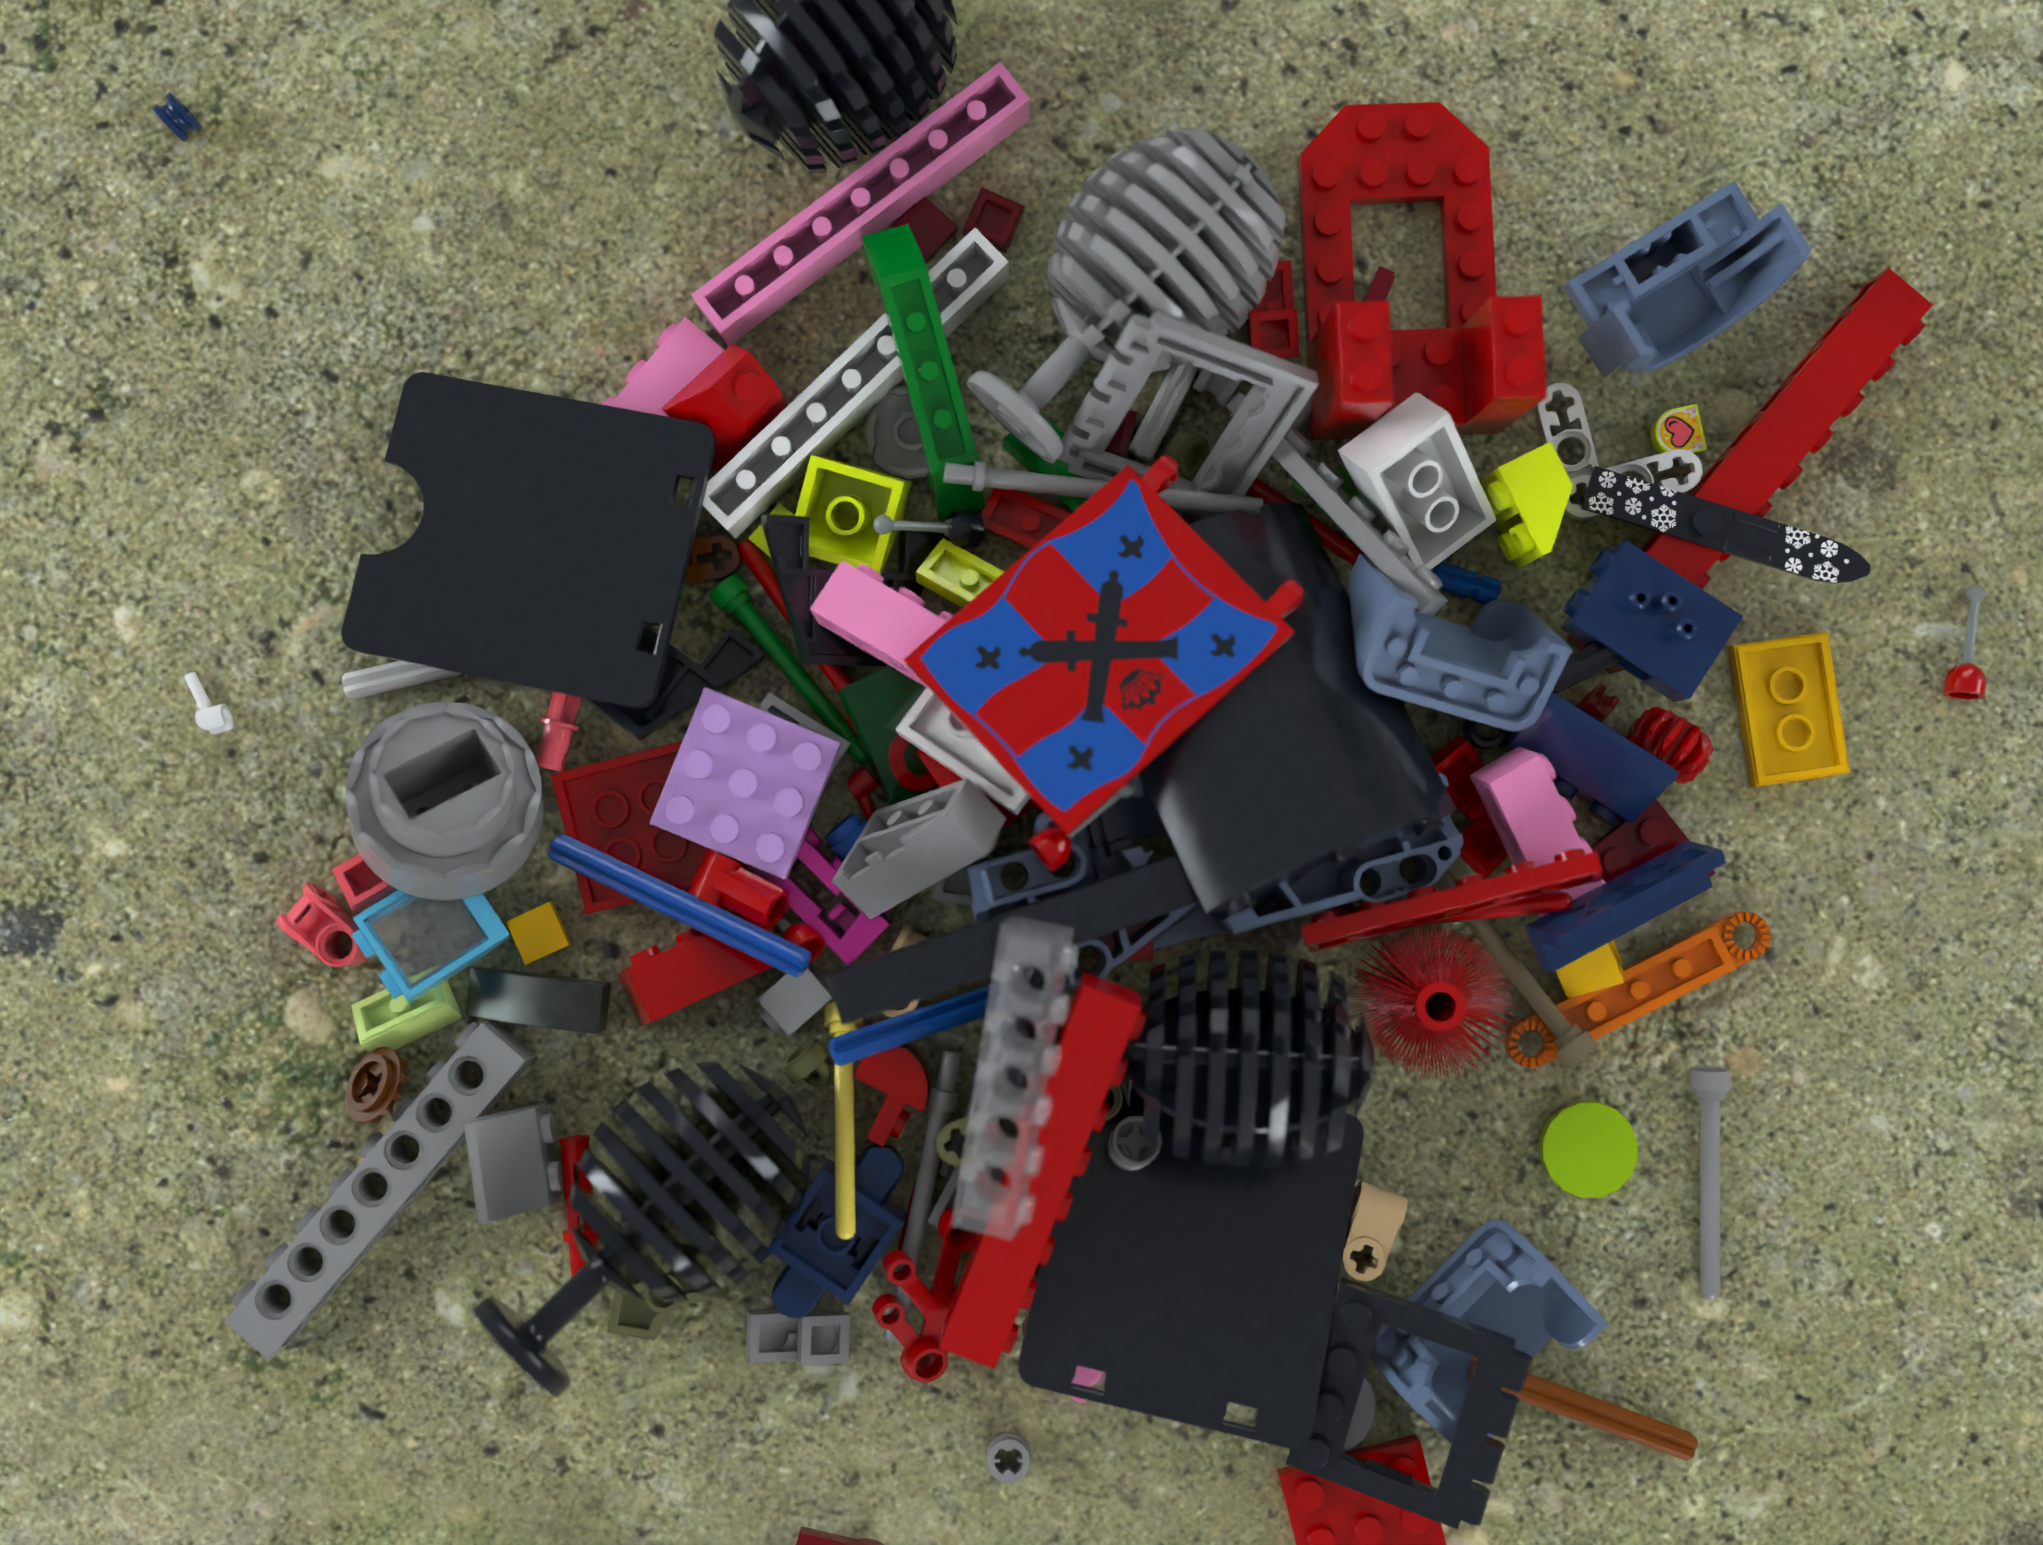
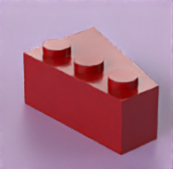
[617,910,774,1027]

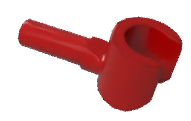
[847,766,879,822]

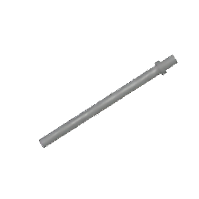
[943,461,1263,516]

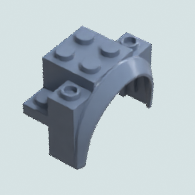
[1563,180,1812,378]

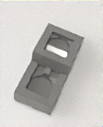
[746,1309,850,1366]

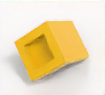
[1556,940,1624,998]

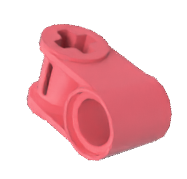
[276,882,369,967]

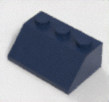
[1498,692,1679,826]

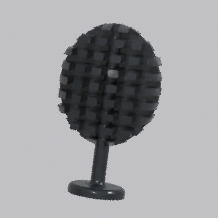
[714,0,958,174]
[1007,950,1375,1168]
[474,1061,811,1397]

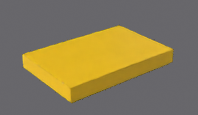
[1728,631,1850,787]

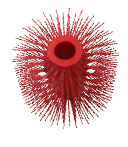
[1349,924,1515,1081]

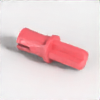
[536,692,581,772]

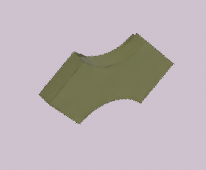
[607,1244,718,1341]

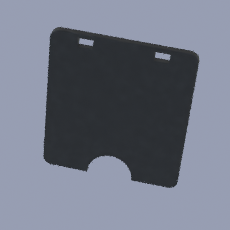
[341,372,717,709]
[1017,1084,1364,1449]

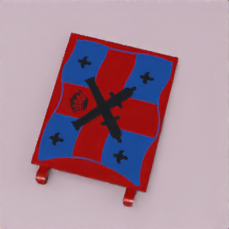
[904,455,1304,837]

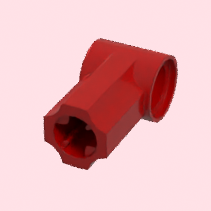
[688,848,790,929]

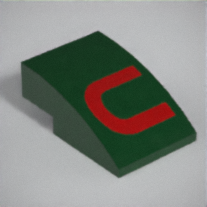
[837,666,940,806]

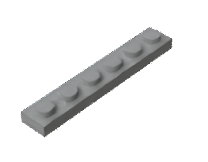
[1227,392,1448,615]

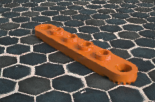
[1504,911,1771,1068]

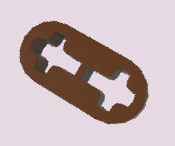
[683,535,742,586]

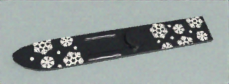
[1581,466,1871,584]

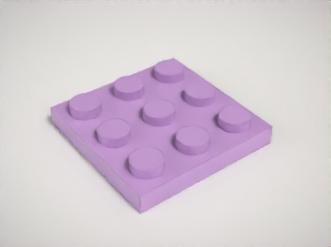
[650,687,843,879]

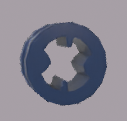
[152,92,203,142]

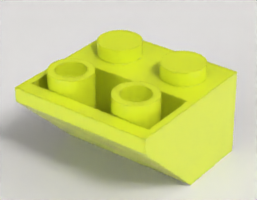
[1480,441,1573,569]

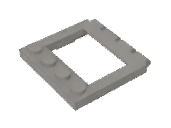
[1058,311,1319,519]

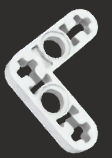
[1536,383,1702,520]

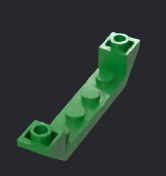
[861,224,985,521]

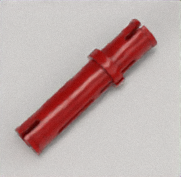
[559,1135,600,1278]

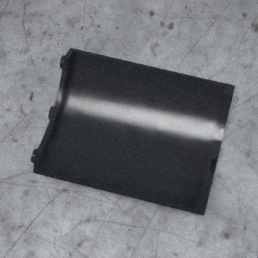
[1140,503,1457,916]

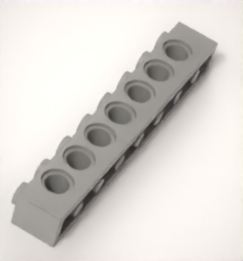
[224,1020,537,1360]

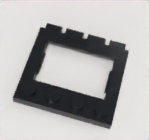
[1286,1277,1532,1530]

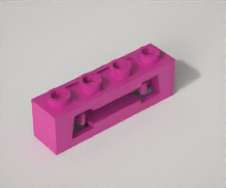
[747,827,893,966]

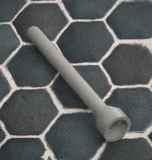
[1690,1066,1730,1300]

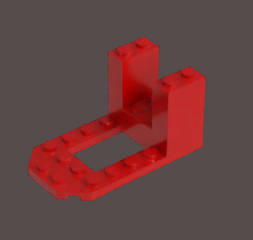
[1297,102,1547,441]

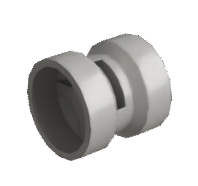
[1107,1116,1162,1171]

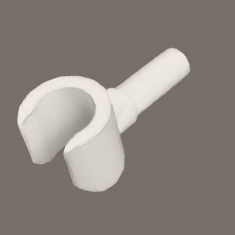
[184,672,234,734]

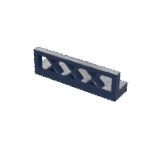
[1526,841,1726,973]

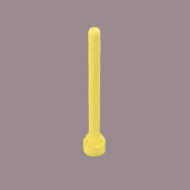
[824,1002,863,1240]

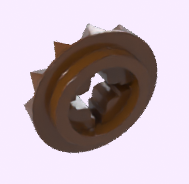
[346,1047,409,1124]

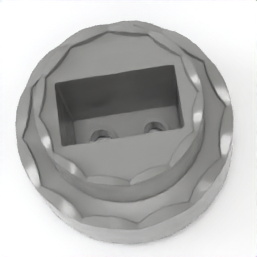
[346,702,544,900]

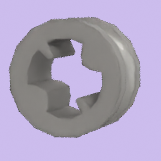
[987,1432,1030,1483]

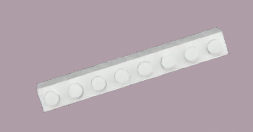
[703,228,1009,539]

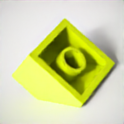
[795,455,913,575]

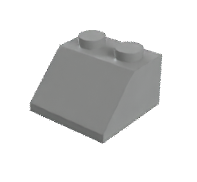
[464,1102,564,1224]

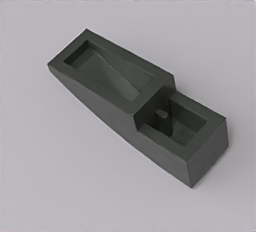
[465,966,611,1034]

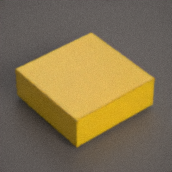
[505,901,572,965]

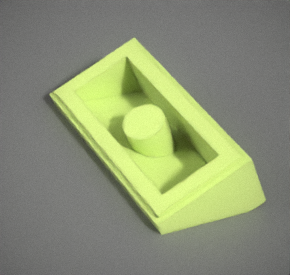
[351,965,462,1053]

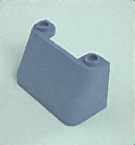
[1348,553,1573,731]
[1370,1219,1609,1444]

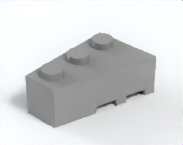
[832,778,1006,919]

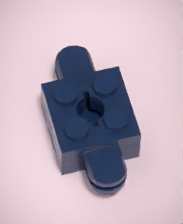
[768,1143,907,1318]

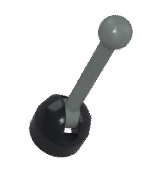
[873,510,984,549]

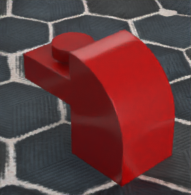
[853,1043,930,1147]

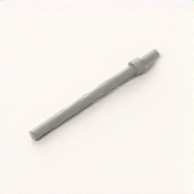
[884,1050,962,1342]

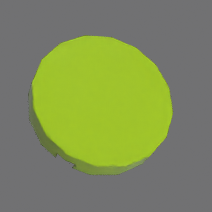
[1539,1101,1638,1198]

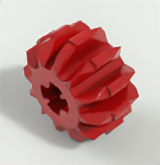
[1626,707,1714,784]

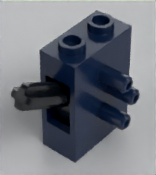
[1552,540,1743,702]

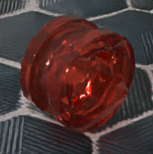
[1575,683,1620,723]

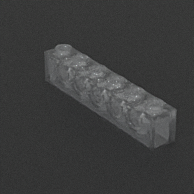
[951,916,1078,1240]

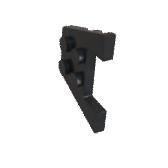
[761,515,944,666]
[583,626,765,741]

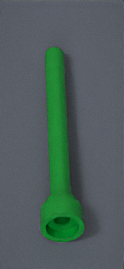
[708,572,868,764]

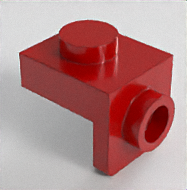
[1431,735,1487,820]

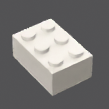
[1338,392,1497,570]

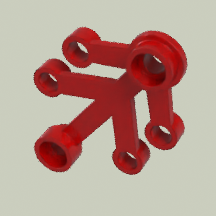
[872,1207,981,1383]

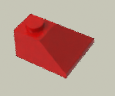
[661,344,788,473]

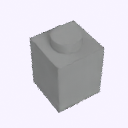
[757,963,833,1036]

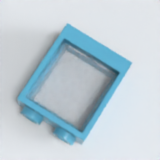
[351,890,510,1004]

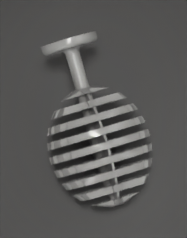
[966,128,1286,463]

